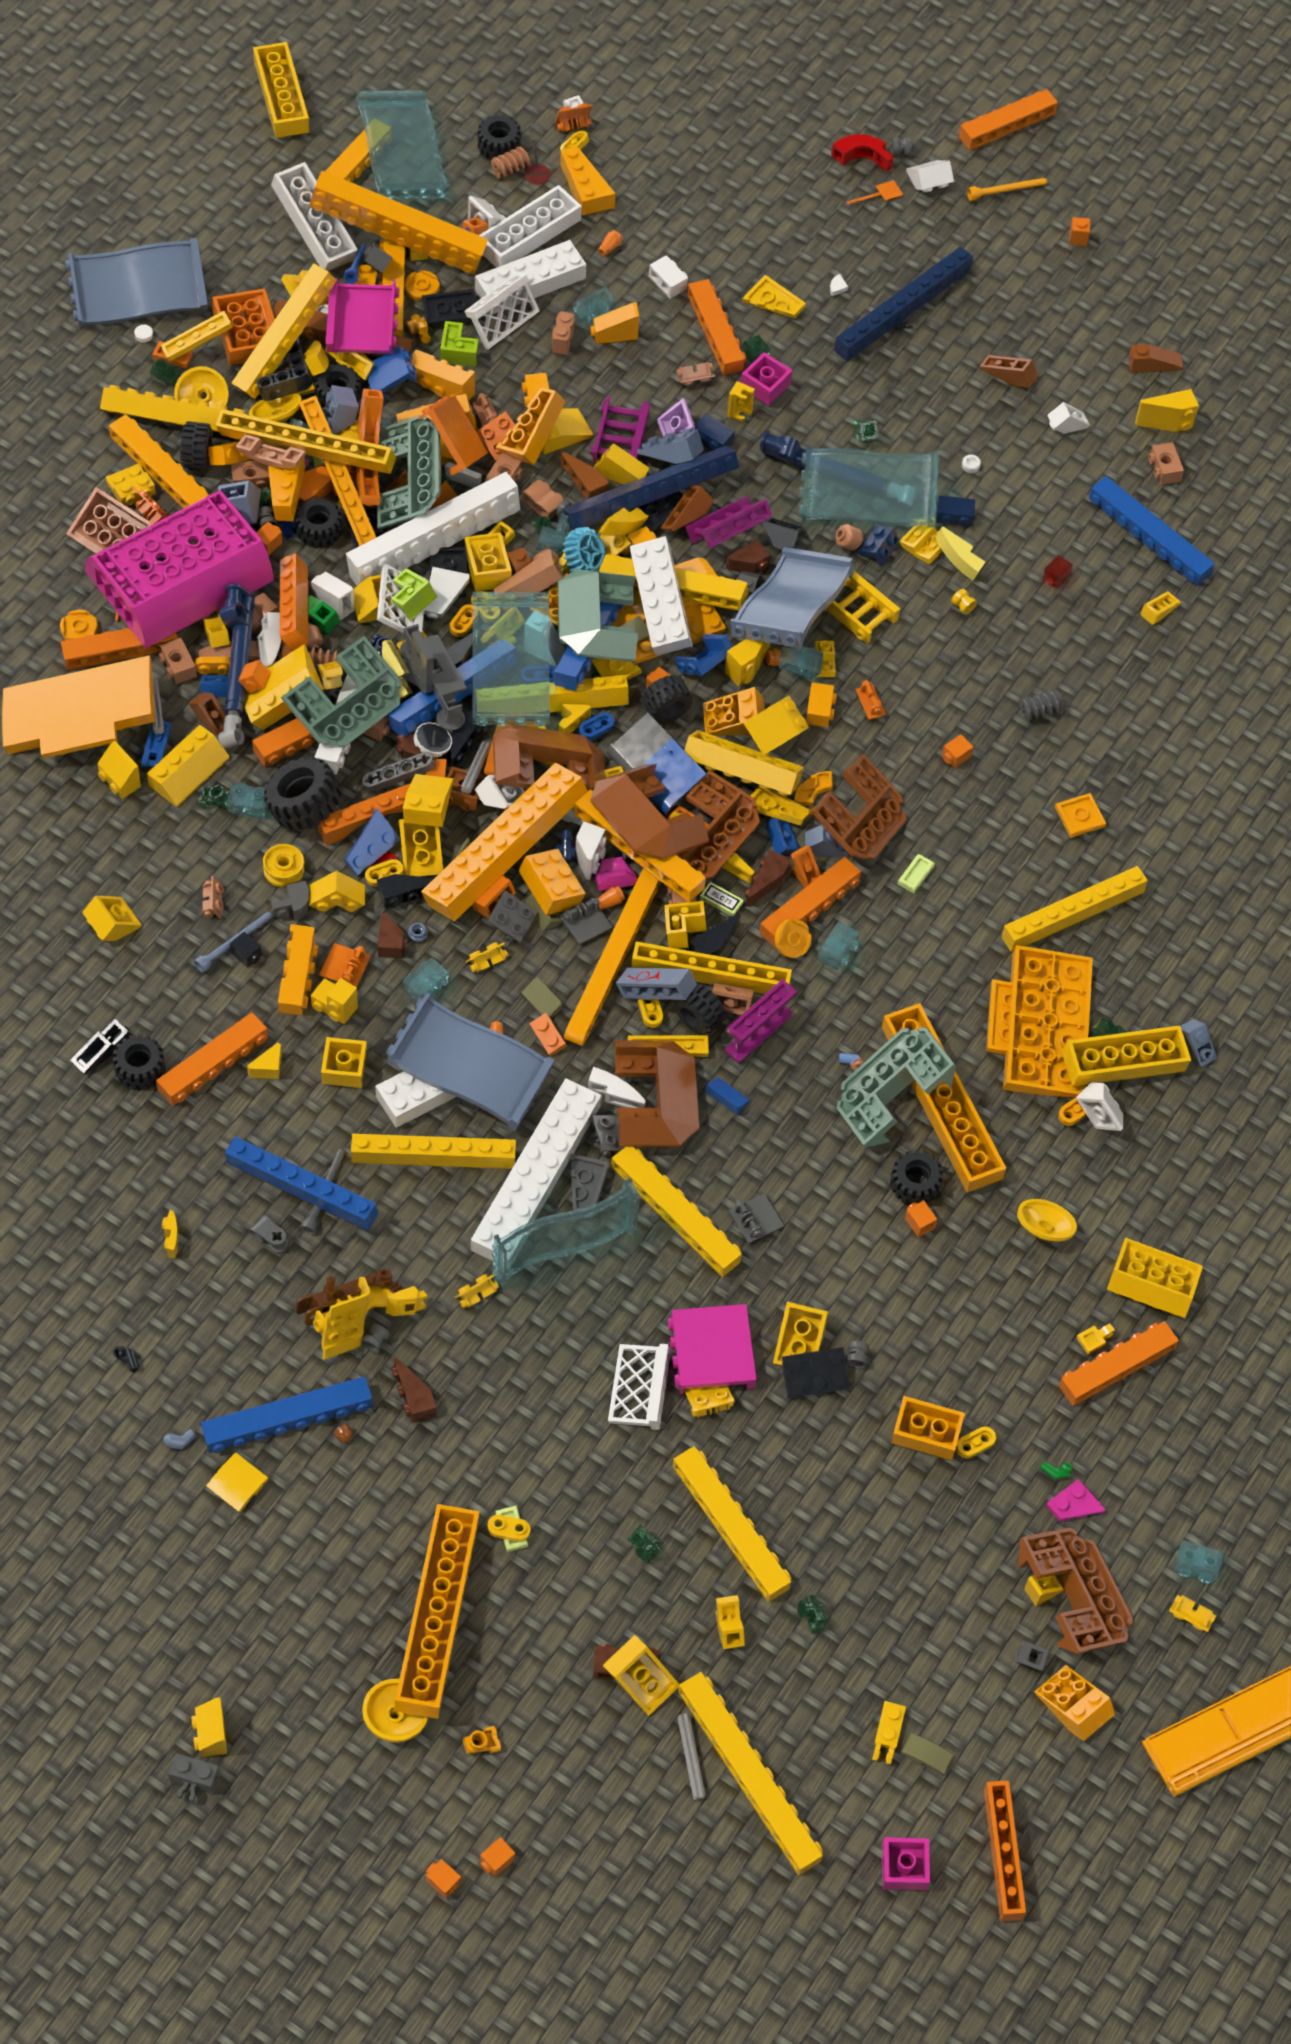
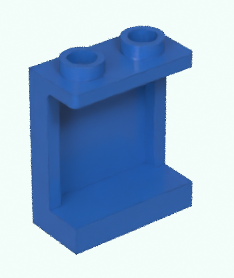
[367,345,417,401]
[675,634,733,676]

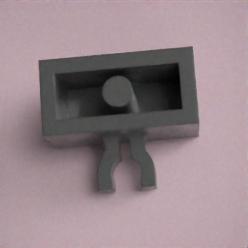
[168,1753,220,1803]

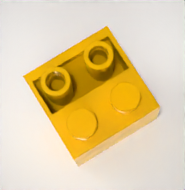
[354,575,395,623]

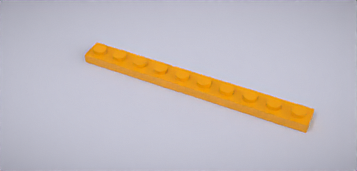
[299,396,376,546]

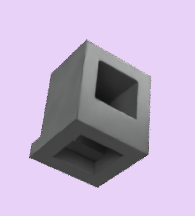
[1014,1641,1050,1671]

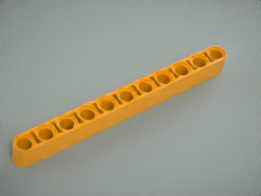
[564,868,661,1046]

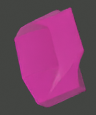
[595,857,637,891]

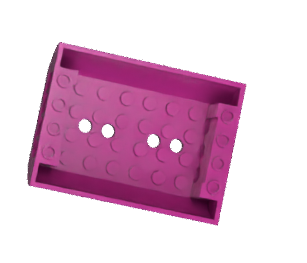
[85,490,274,648]

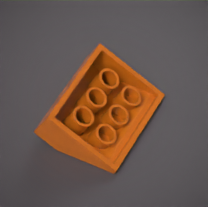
[212,289,275,366]

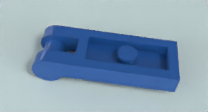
[141,721,172,769]

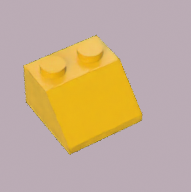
[98,741,141,799]
[82,896,142,941]
[192,1697,227,1757]

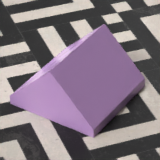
[657,398,695,437]

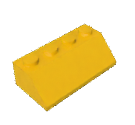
[147,725,230,807]

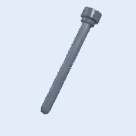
[194,912,273,973]

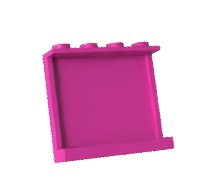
[326,278,399,354]
[668,1304,756,1395]

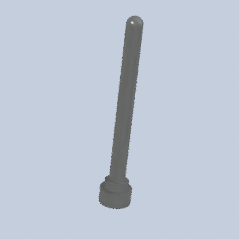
[300,1149,345,1235]

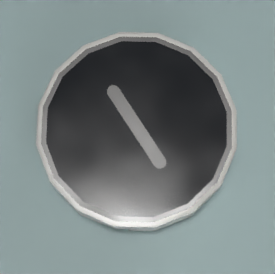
[413,722,452,757]

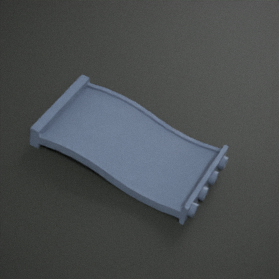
[65,238,208,327]
[731,547,854,648]
[386,993,555,1131]

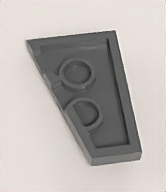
[570,1154,610,1219]

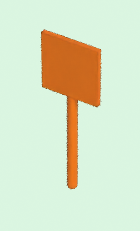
[847,180,903,205]

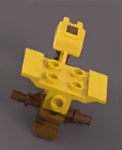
[295,1269,428,1360]

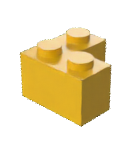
[309,871,365,912]
[664,901,707,949]
[311,978,358,1024]

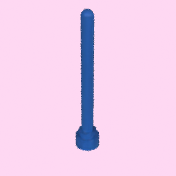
[344,245,366,284]

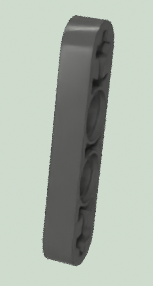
[362,752,435,792]

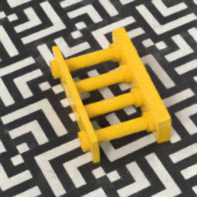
[825,571,900,645]

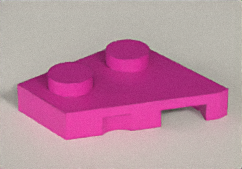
[1046,1479,1105,1522]

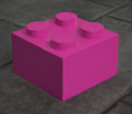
[741,352,793,406]
[882,1837,930,1890]

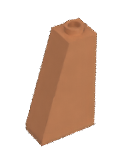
[493,549,562,611]

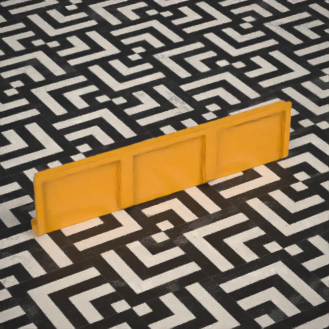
[1142,1666,1291,1796]

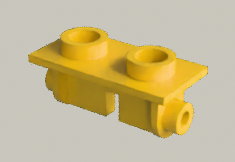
[466,942,508,973]
[455,1274,499,1308]
[1169,1595,1216,1632]

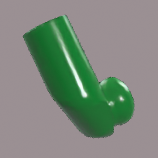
[1040,1460,1073,1479]

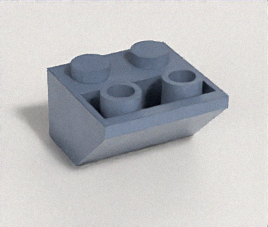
[322,385,359,435]
[218,480,262,525]

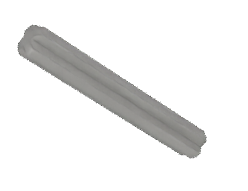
[152,677,164,734]
[461,741,491,794]
[678,1714,705,1800]

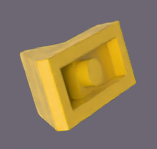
[317,661,343,690]
[559,704,591,733]

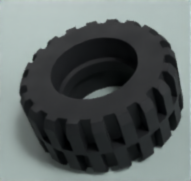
[264,757,342,831]

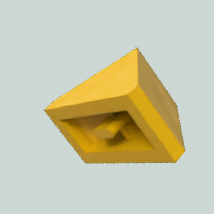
[247,1043,282,1079]
[1024,1575,1064,1607]

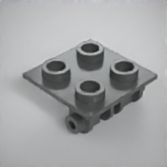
[487,891,537,943]
[559,898,613,945]
[592,1115,637,1157]
[729,1193,784,1244]

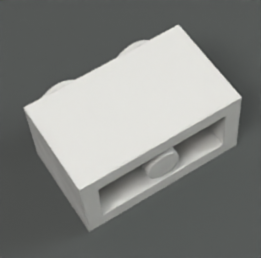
[649,255,688,299]

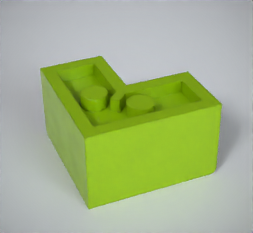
[440,321,478,367]
[391,568,437,621]

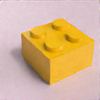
[321,1037,367,1088]

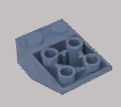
[637,428,704,464]

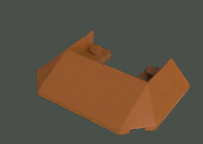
[493,724,605,791]
[808,754,907,860]
[590,764,709,860]
[676,770,760,879]
[613,1040,699,1147]
[1018,1527,1133,1654]

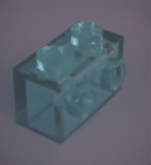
[571,287,615,324]
[779,646,823,679]
[227,783,268,819]
[818,921,860,970]
[404,958,449,1003]
[1173,1540,1224,1583]

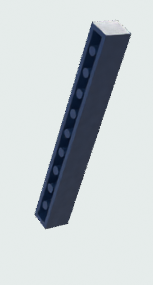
[834,246,973,362]
[563,446,740,530]

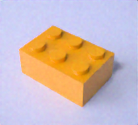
[518,849,586,915]
[891,1396,965,1460]

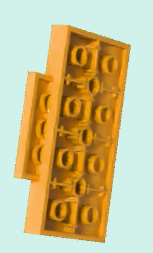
[2,655,156,759]
[986,945,1093,1097]

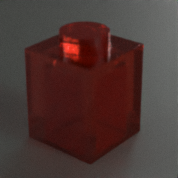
[1043,555,1073,589]

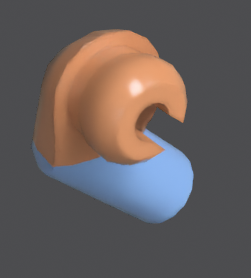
[839,1053,864,1071]

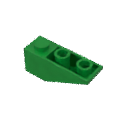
[308,594,340,635]

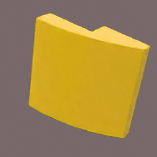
[899,519,943,564]
[207,1453,269,1512]

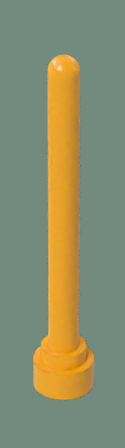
[967,178,1048,201]

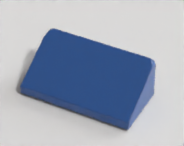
[200,675,228,697]
[766,818,799,856]
[706,1077,750,1115]

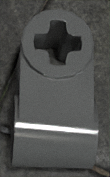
[249,1215,288,1254]

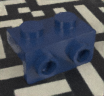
[858,526,900,565]

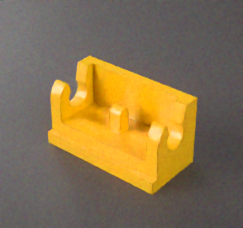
[727,381,755,421]

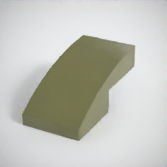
[901,1733,953,1775]

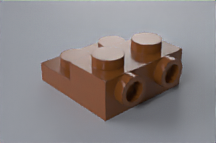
[446,767,487,811]

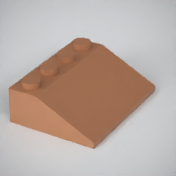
[66,487,153,553]

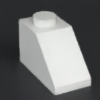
[1047,402,1090,434]

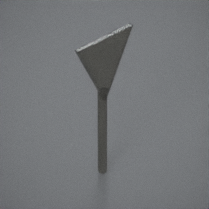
[369,1009,416,1059]

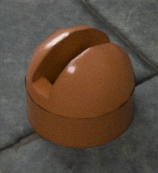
[334,1424,353,1442]

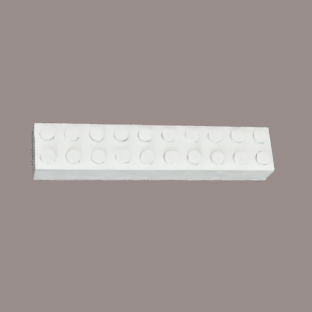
[346,472,520,586]
[471,1078,602,1268]

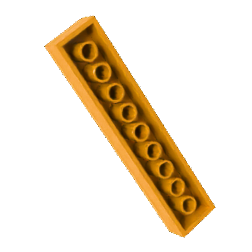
[309,171,488,275]
[421,763,588,922]
[882,1003,1006,1193]
[395,1504,479,1719]

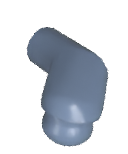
[163,1429,196,1450]

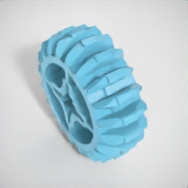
[563,527,607,572]

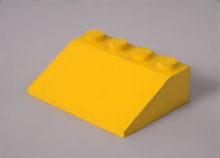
[245,644,324,730]
[1107,1238,1203,1318]

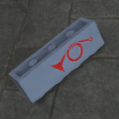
[616,968,697,1000]

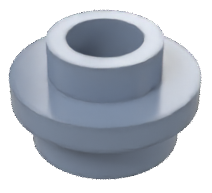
[408,922,428,942]

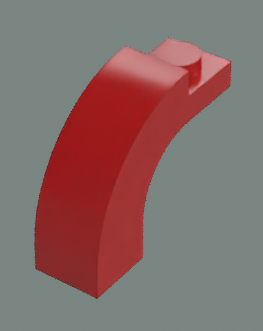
[831,134,893,172]

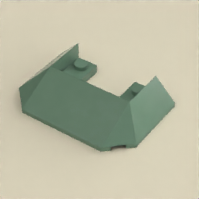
[377,415,441,529]
[558,569,638,662]
[281,636,401,747]
[837,1027,956,1147]

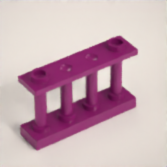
[590,395,650,464]
[685,496,773,548]
[724,979,797,1064]

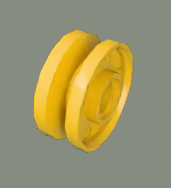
[263,844,304,888]

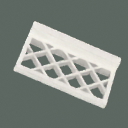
[465,273,540,349]
[377,564,427,633]
[608,1344,671,1430]

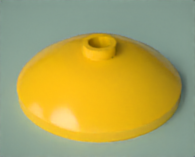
[174,366,229,408]
[249,393,302,423]
[1017,1199,1077,1242]
[362,1679,428,1742]

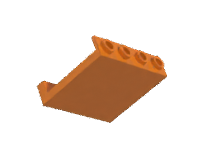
[418,395,488,476]

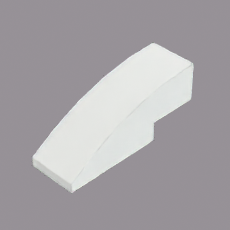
[257,612,281,668]
[588,1067,645,1108]

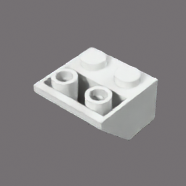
[575,822,607,880]

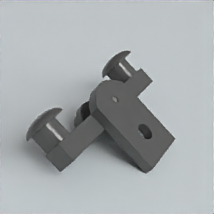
[400,624,467,730]

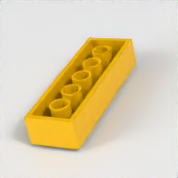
[253,42,309,138]
[684,730,804,796]
[1062,1026,1191,1087]

